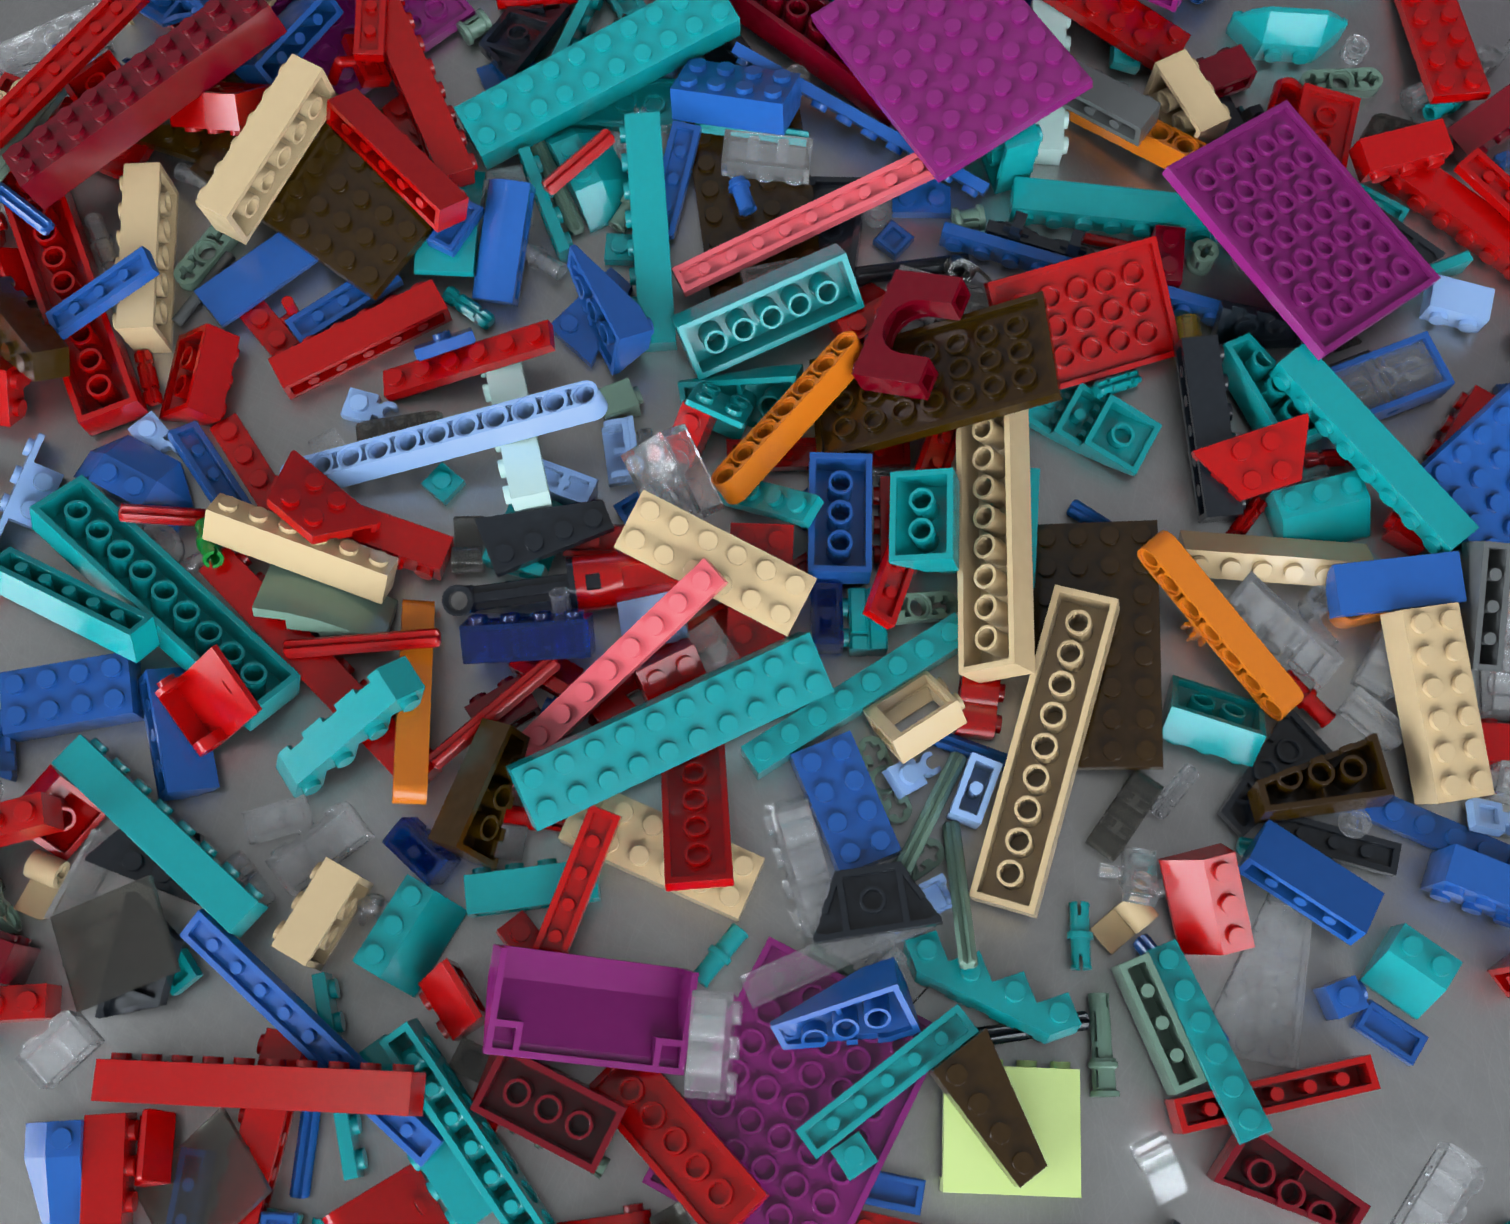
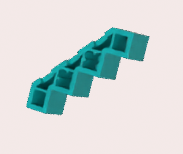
[276,656,425,798]
[903,930,1082,1044]

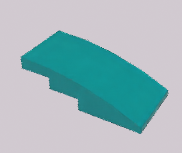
[414,171,487,277]
[1029,383,1162,476]

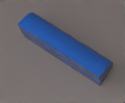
[234,0,344,84]
[471,179,536,307]
[194,233,318,329]
[1326,551,1467,619]
[138,667,220,801]
[1238,819,1385,946]

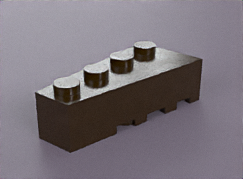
[0,276,70,382]
[428,718,530,870]
[1247,733,1395,824]
[928,1028,1047,1188]

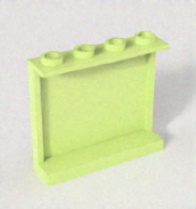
[939,1059,1082,1198]

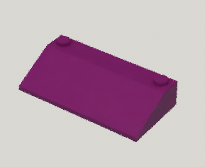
[482,944,699,1076]

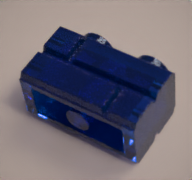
[809,583,844,654]
[382,817,462,886]

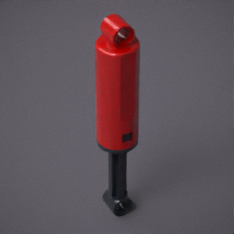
[442,550,679,616]

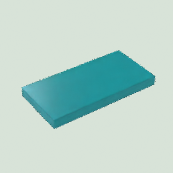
[571,78,682,135]

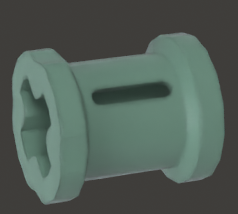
[456,8,493,46]
[951,204,986,231]
[1186,238,1219,276]

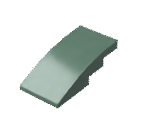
[252,564,398,637]

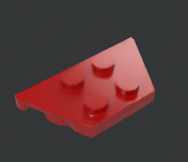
[1191,413,1309,502]
[267,450,381,544]

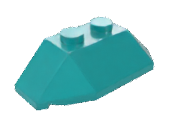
[1226,6,1348,65]
[544,126,629,233]

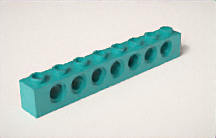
[379,1018,557,1224]

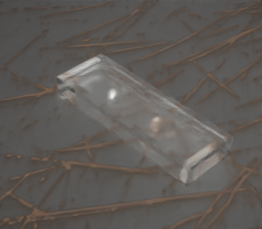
[44,828,110,932]

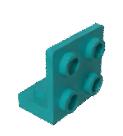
[685,382,754,439]

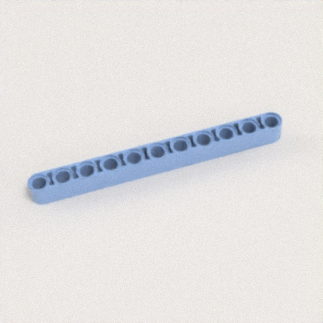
[279,380,608,488]

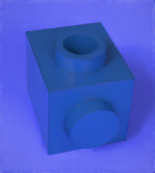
[1312,975,1370,1021]

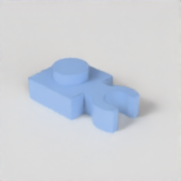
[340,387,400,427]
[127,410,179,456]
[882,752,941,800]
[1465,798,1510,837]

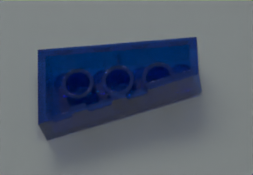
[459,608,596,664]

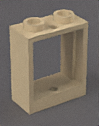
[863,670,967,764]

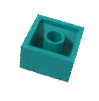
[1358,923,1463,1020]

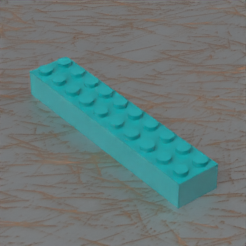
[454,0,741,170]
[29,474,301,732]
[506,631,834,831]

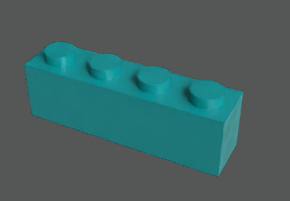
[463,858,602,918]

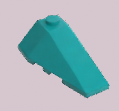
[678,364,804,427]

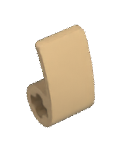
[14,849,70,920]
[1090,889,1159,954]

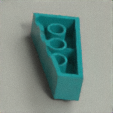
[1222,333,1324,446]

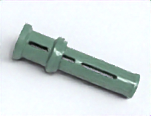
[1088,993,1120,1098]

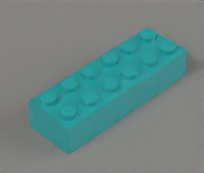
[670,243,865,380]

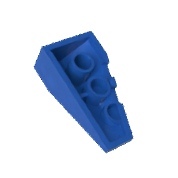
[567,244,654,376]
[770,957,922,1050]
[24,1120,84,1224]

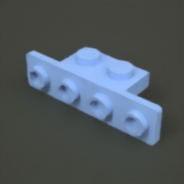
[0,432,64,536]

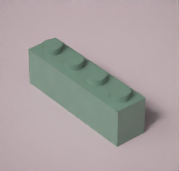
[1110,952,1207,1095]

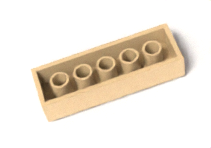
[195,54,337,245]
[112,162,179,353]
[614,489,817,636]
[1380,602,1495,805]
[558,793,765,922]

